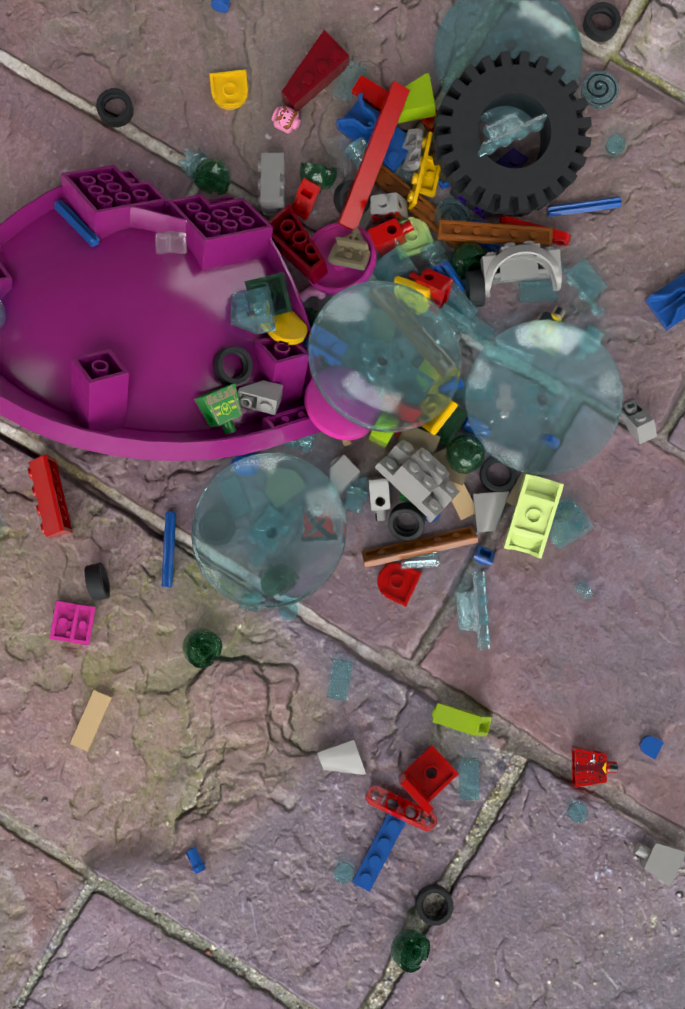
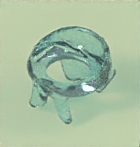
[177,148,208,180]

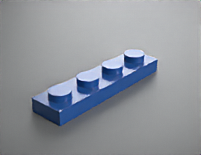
[352,813,406,892]

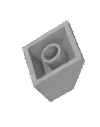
[330,455,360,502]

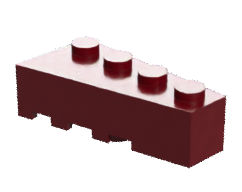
[281,29,350,111]
[268,203,328,284]

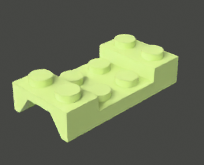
[503,473,564,559]

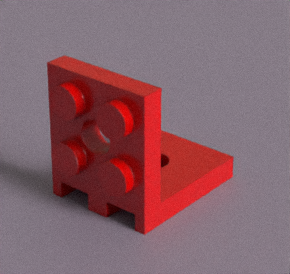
[398,744,459,814]

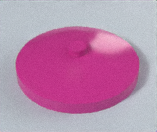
[307,223,377,295]
[304,367,381,440]

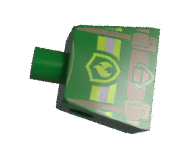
[194,383,242,435]

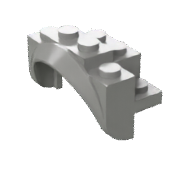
[480,241,562,298]
[375,439,460,523]

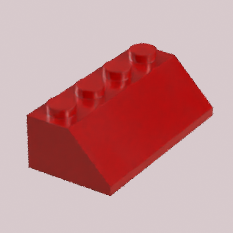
[28,455,73,538]

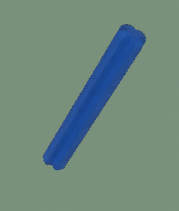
[547,196,622,217]
[54,200,100,247]
[161,512,176,588]

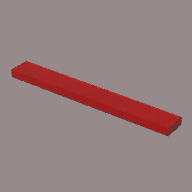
[337,81,410,231]

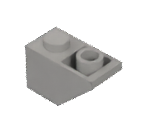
[238,380,283,415]
[618,400,657,444]

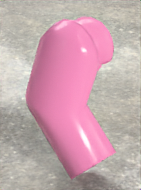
[299,286,327,303]

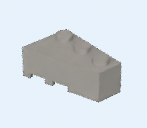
[258,153,285,215]

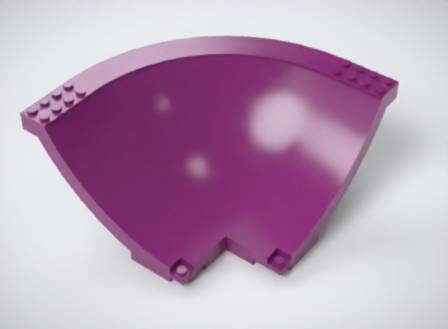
[0,165,322,461]

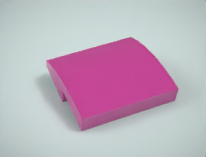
[49,601,96,645]

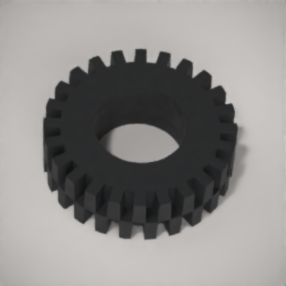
[431,51,592,217]

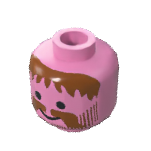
[272,105,301,134]

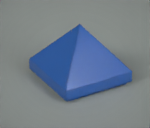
[474,545,495,565]

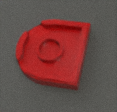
[377,562,422,607]

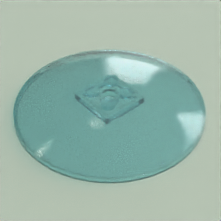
[434,0,582,127]
[308,281,462,432]
[465,320,623,475]
[191,453,347,609]

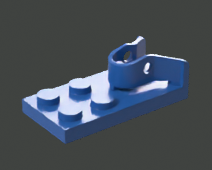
[336,93,408,174]
[645,273,685,331]

